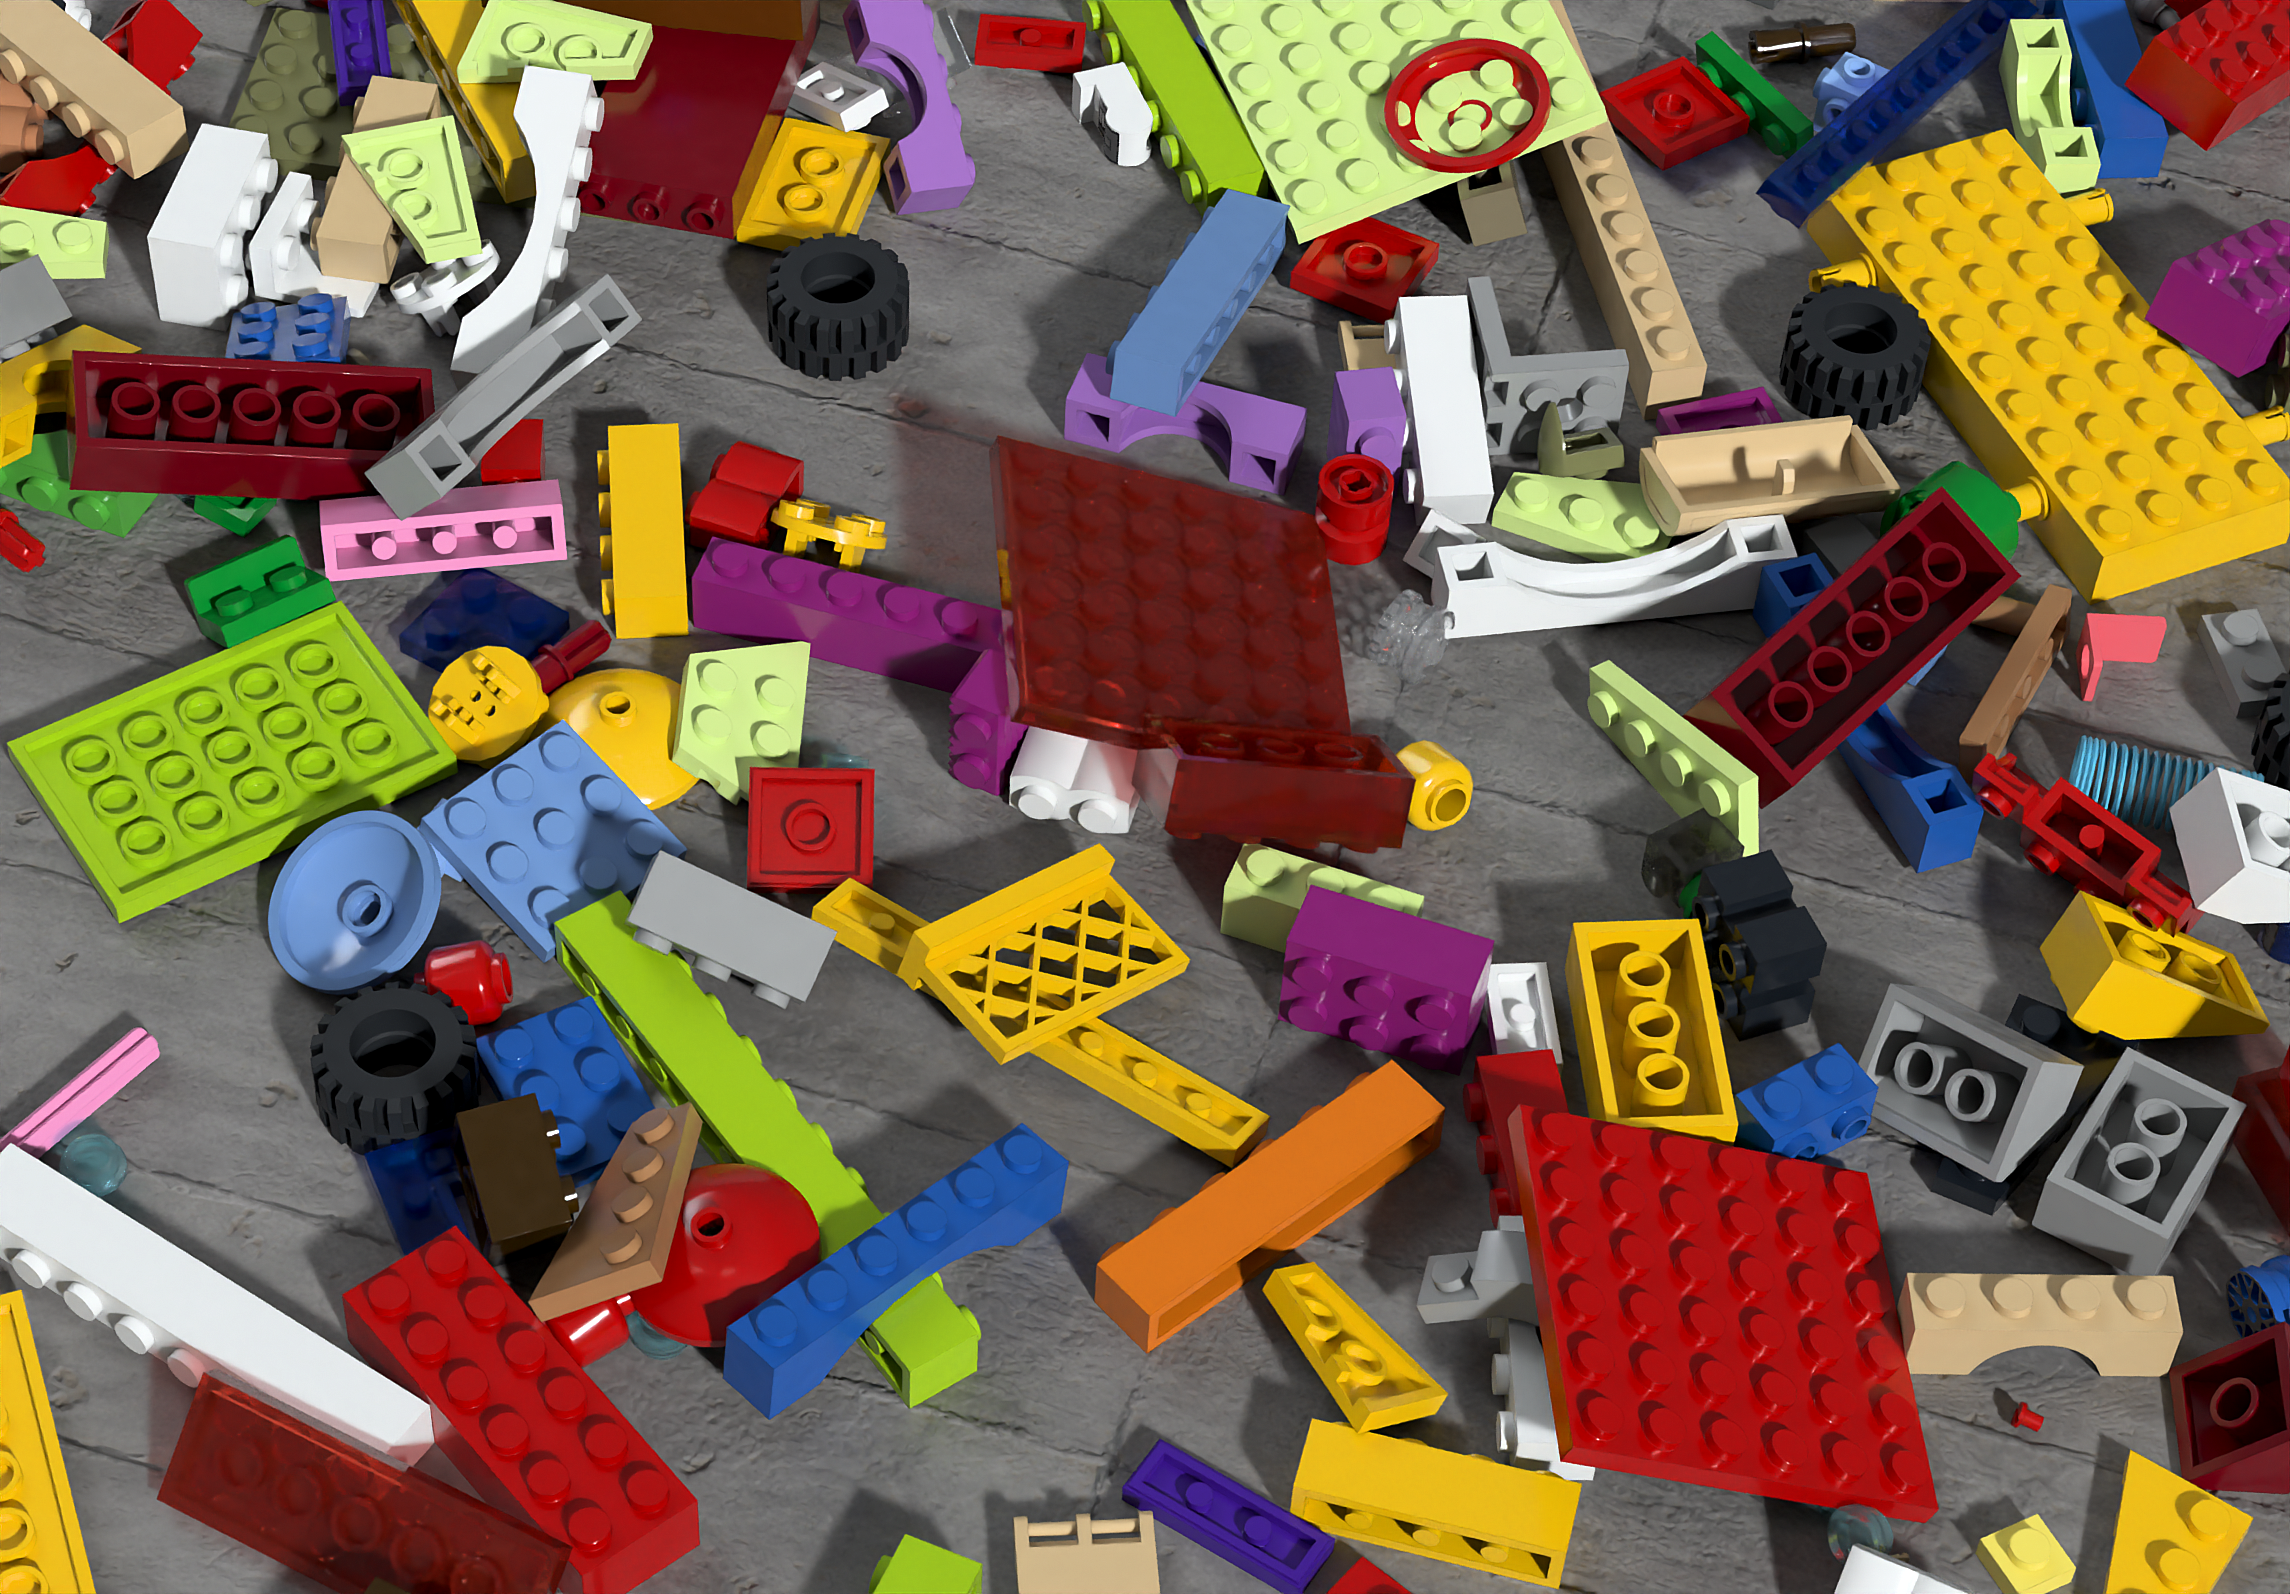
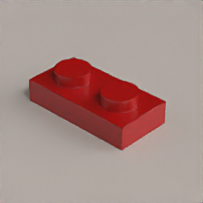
[975,14,1086,73]

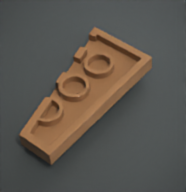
[528,1102,703,1322]

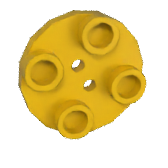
[771,498,888,574]
[428,646,549,769]

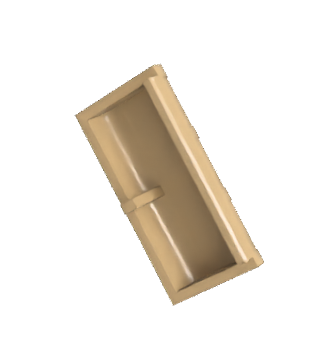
[1639,415,1901,536]

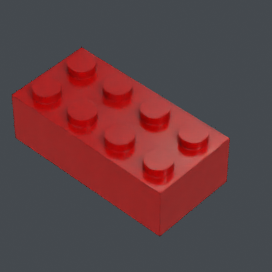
[2124,0,2290,151]

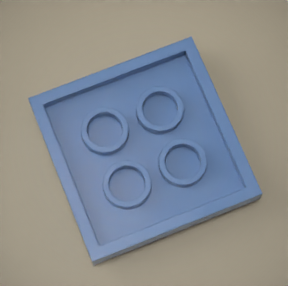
[419,719,688,963]

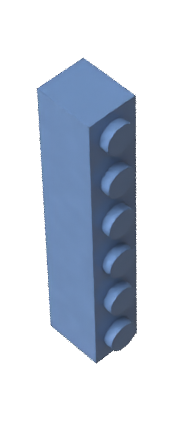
[1105,189,1290,417]

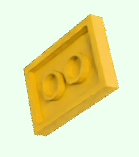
[737,117,891,251]

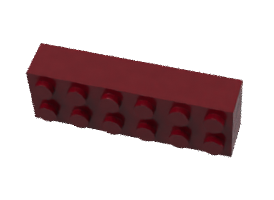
[66,350,435,500]
[1682,486,2021,810]

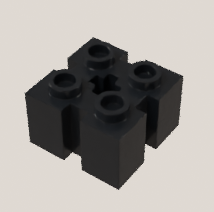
[1692,849,1827,1042]

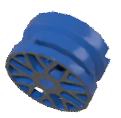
[2226,1254,2290,1339]

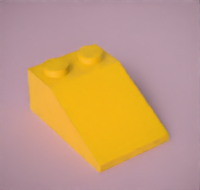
[2039,891,2270,1040]

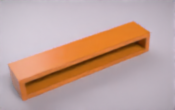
[1094,1060,1446,1354]

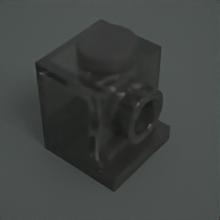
[1641,808,1745,908]

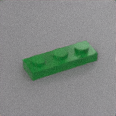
[1695,31,1815,169]

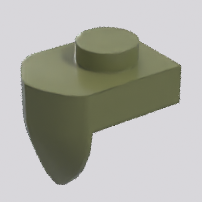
[1537,402,1625,480]

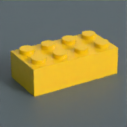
[1564,919,1738,1146]

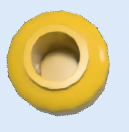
[1382,740,1473,832]

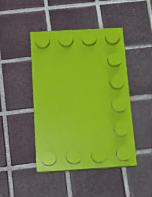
[7,600,458,924]

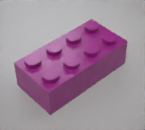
[2144,219,2290,378]

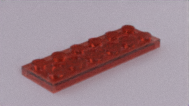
[157,1369,573,1594]

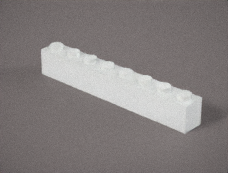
[0,1143,435,1501]

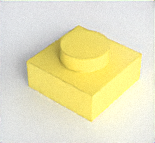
[1975,1514,2076,1594]

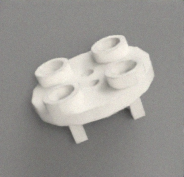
[390,239,501,337]

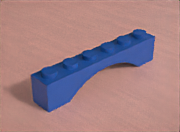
[1752,552,1984,873]
[723,1123,1069,1420]

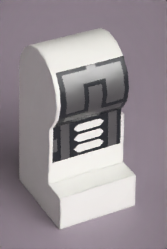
[1072,62,1153,167]

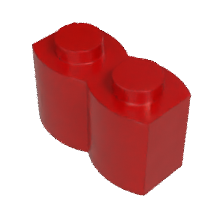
[684,440,804,551]

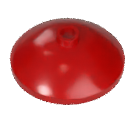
[1384,38,1551,174]
[628,1163,822,1347]

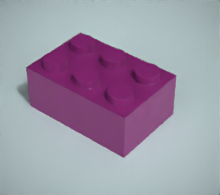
[1278,885,1495,1076]

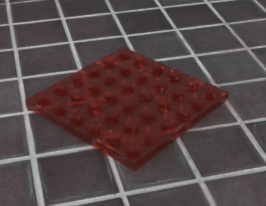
[989,435,1359,799]

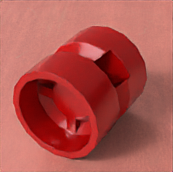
[1312,454,1394,566]

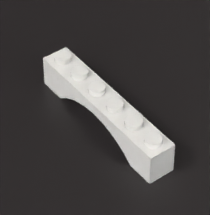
[450,65,604,392]
[1431,514,1798,639]

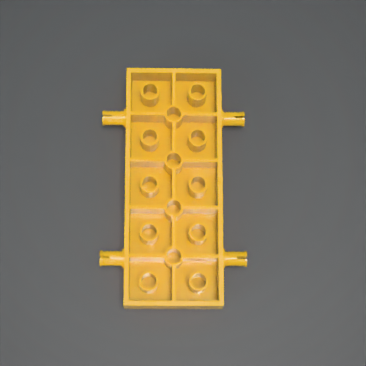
[1806,129,2290,605]

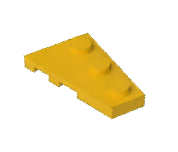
[1262,1262,1448,1434]
[2103,1449,2253,1594]

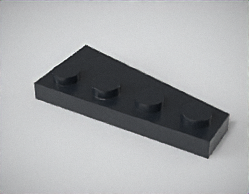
[1931,994,2139,1216]

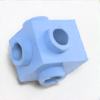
[1813,51,1895,150]

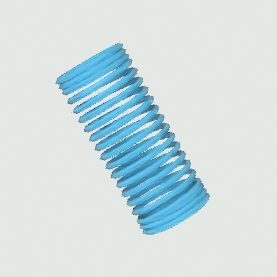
[2069,734,2264,832]

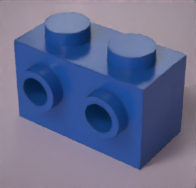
[1733,1043,1879,1162]

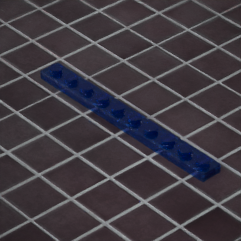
[1756,0,2039,229]

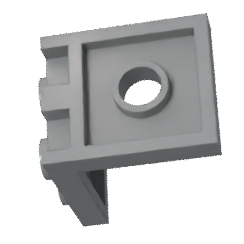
[1465,276,1630,455]

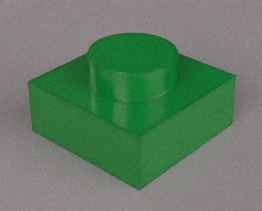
[194,495,277,538]

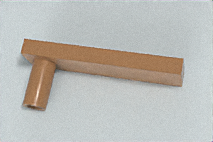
[1959,584,2072,784]

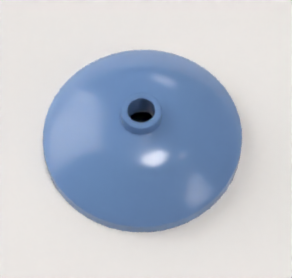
[268,810,441,995]

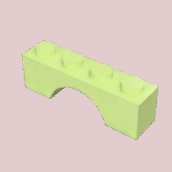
[1999,19,2101,199]

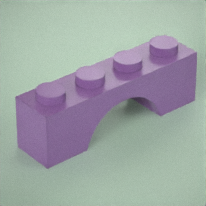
[842,0,975,215]
[1064,353,1307,496]

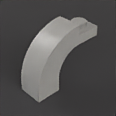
[1416,1230,1539,1326]

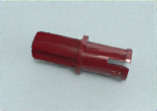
[530,620,612,695]

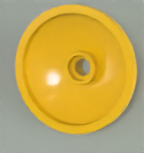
[528,668,700,810]

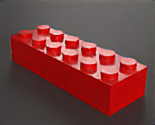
[342,1225,700,1594]

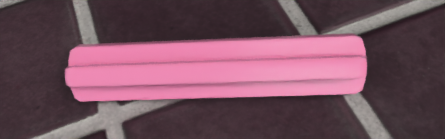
[0,1027,160,1159]

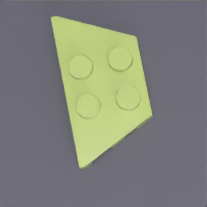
[672,641,811,805]

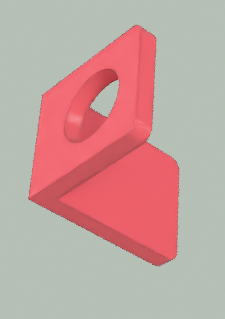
[2076,613,2167,702]

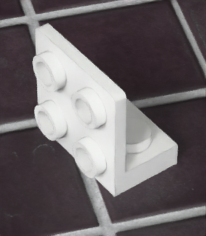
[249,171,381,318]

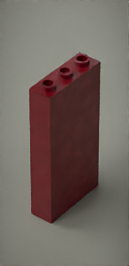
[576,0,820,240]

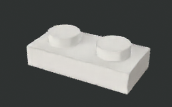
[788,62,889,132]
[1485,962,1563,1079]

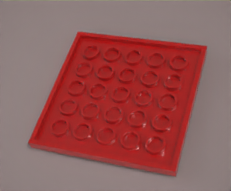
[1507,1104,1939,1523]

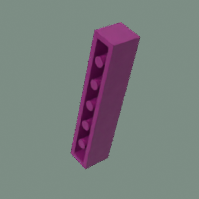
[692,537,1055,714]

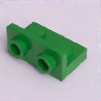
[184,534,336,649]

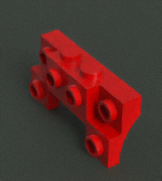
[1972,752,2205,938]

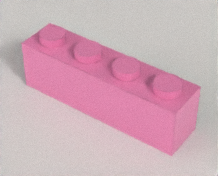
[319,479,567,582]

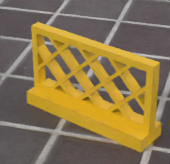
[897,843,1190,1065]

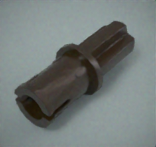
[1748,22,1856,65]

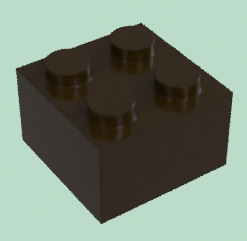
[449,1093,579,1267]

